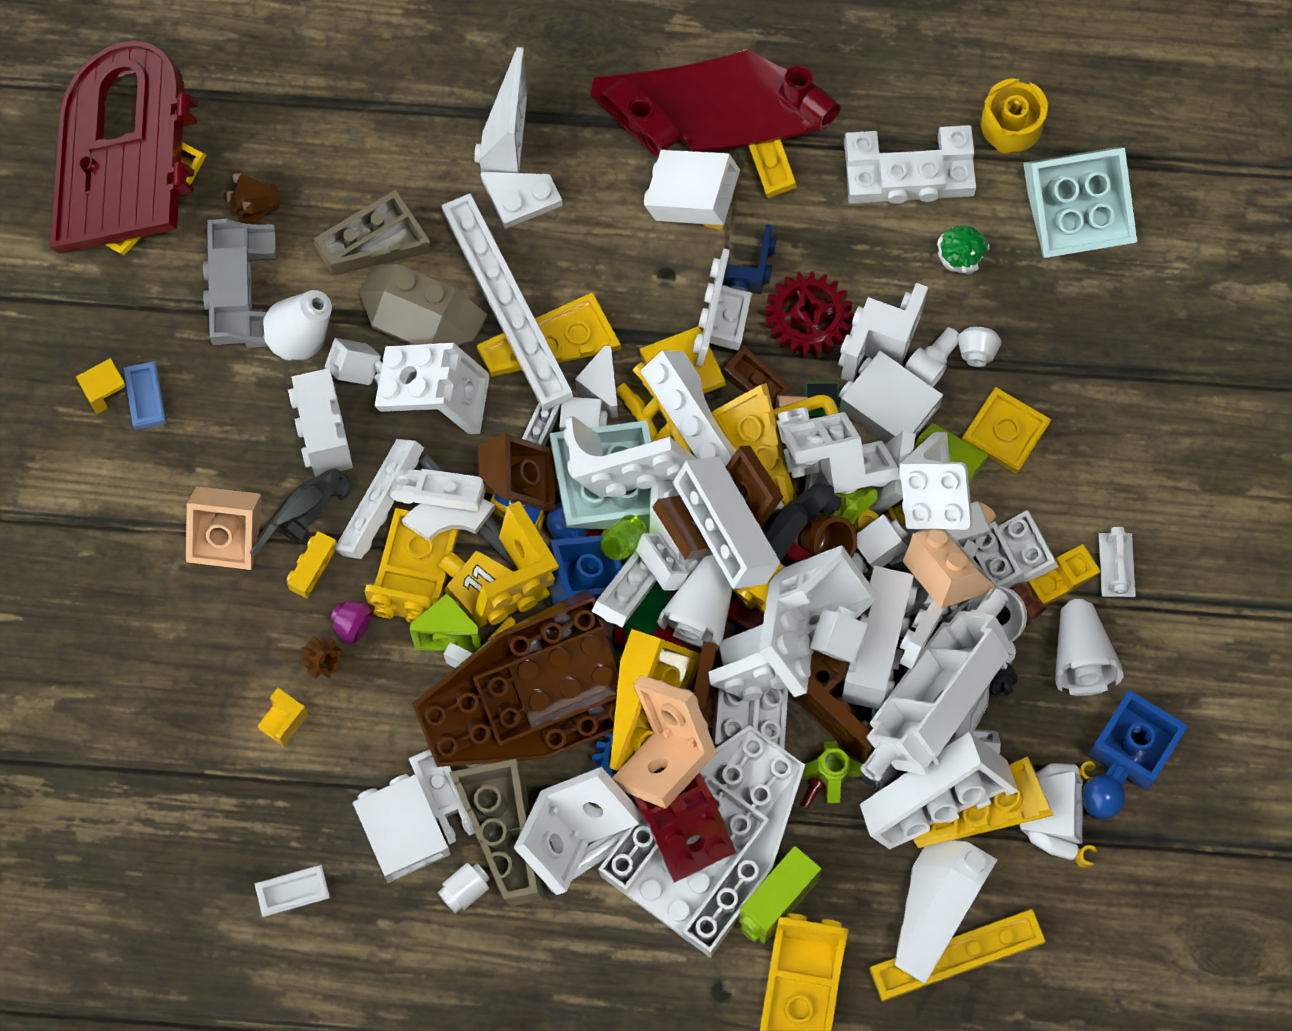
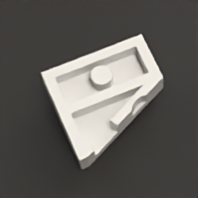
[480,172,563,229]

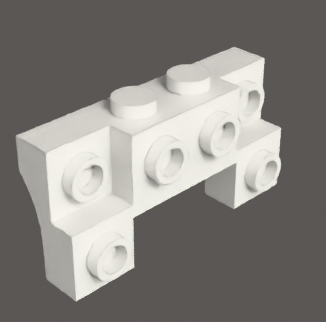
[844,125,976,204]

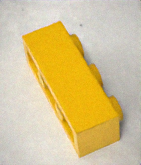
[287,531,337,599]

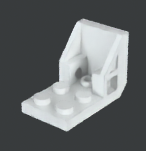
[759,545,876,697]

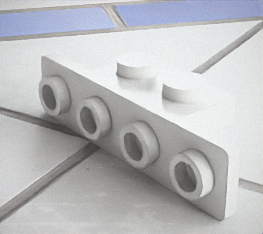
[693,248,752,367]

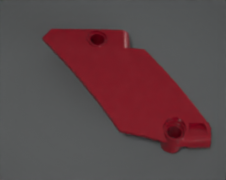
[591,49,841,156]

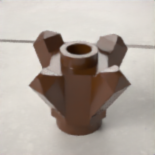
[224,170,280,224]

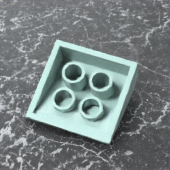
[1023,147,1137,258]
[549,420,651,530]

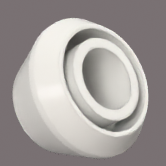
[957,327,1002,367]

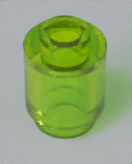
[601,515,648,560]

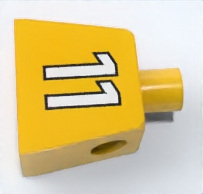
[438,551,513,631]

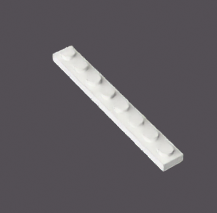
[441,194,573,411]

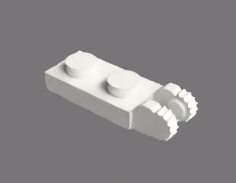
[390,468,487,512]
[409,749,475,844]

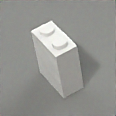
[644,150,740,225]
[839,351,943,443]
[353,774,451,883]

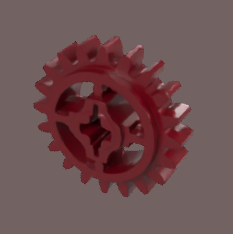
[764,271,853,358]

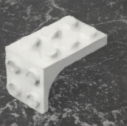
[564,416,697,498]
[899,432,972,529]

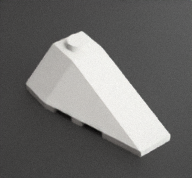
[894,840,997,984]

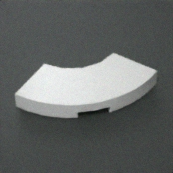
[402,499,495,542]

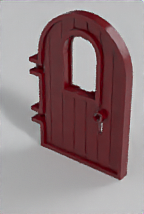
[50,41,198,254]

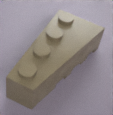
[449,759,545,907]

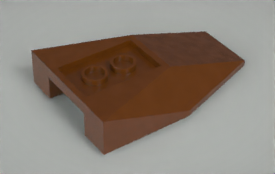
[412,589,619,767]

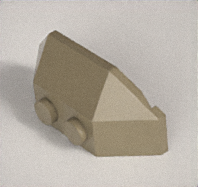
[359,264,488,346]

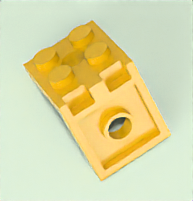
[473,501,559,628]

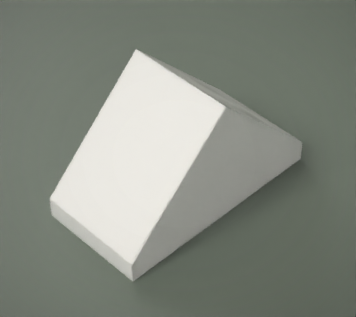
[575,346,618,418]

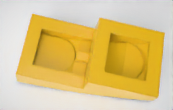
[1026,544,1101,605]

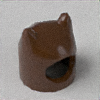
[794,512,857,559]

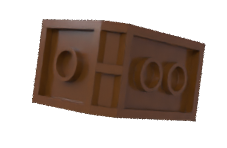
[791,650,875,764]

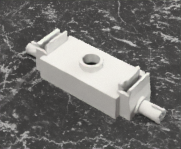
[861,588,1014,781]

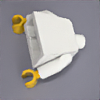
[1020,761,1097,868]

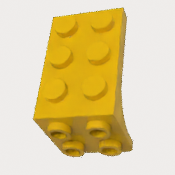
[364,508,459,623]
[760,913,849,1031]

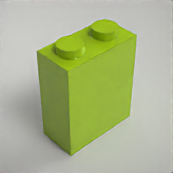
[738,846,822,944]

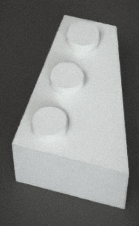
[288,368,353,477]

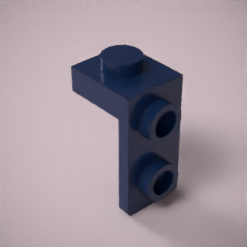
[724,224,777,294]

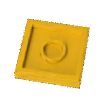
[962,387,1051,474]

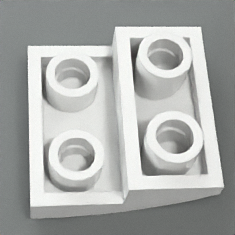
[972,510,1059,588]
[712,687,788,749]

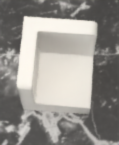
[325,338,381,385]

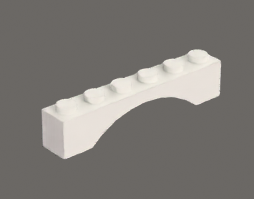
[641,351,784,528]

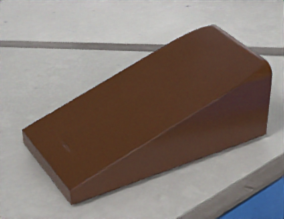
[721,345,792,409]

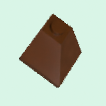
[478,433,556,512]

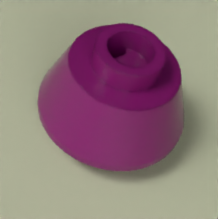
[330,600,373,644]

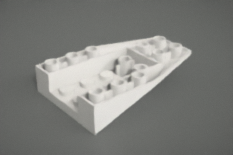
[598,725,805,958]

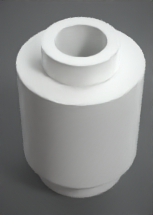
[438,863,490,913]

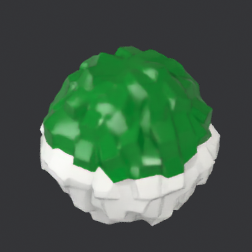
[937,225,990,275]

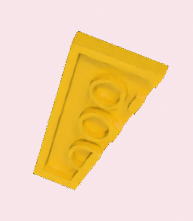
[477,292,621,377]
[711,383,795,506]
[913,756,1054,848]

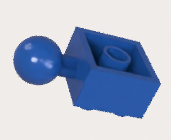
[547,502,623,605]
[1082,690,1188,819]

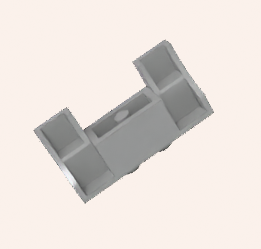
[203,219,276,348]

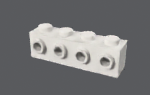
[673,456,780,589]

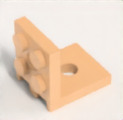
[612,675,717,809]

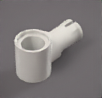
[904,327,959,387]

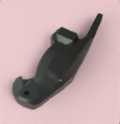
[250,468,351,555]

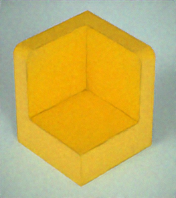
[76,358,125,414]
[258,688,309,747]

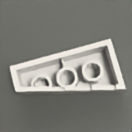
[860,731,1019,849]

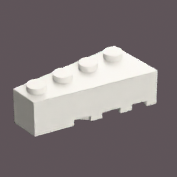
[842,565,918,710]

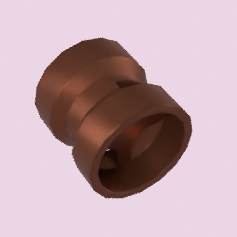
[1003,582,1047,627]

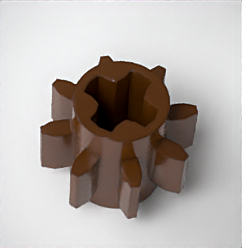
[300,636,344,679]

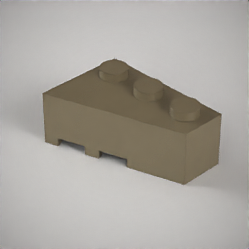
[314,189,430,275]

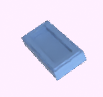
[123,361,167,430]

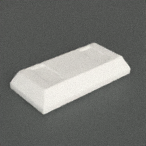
[255,865,330,917]

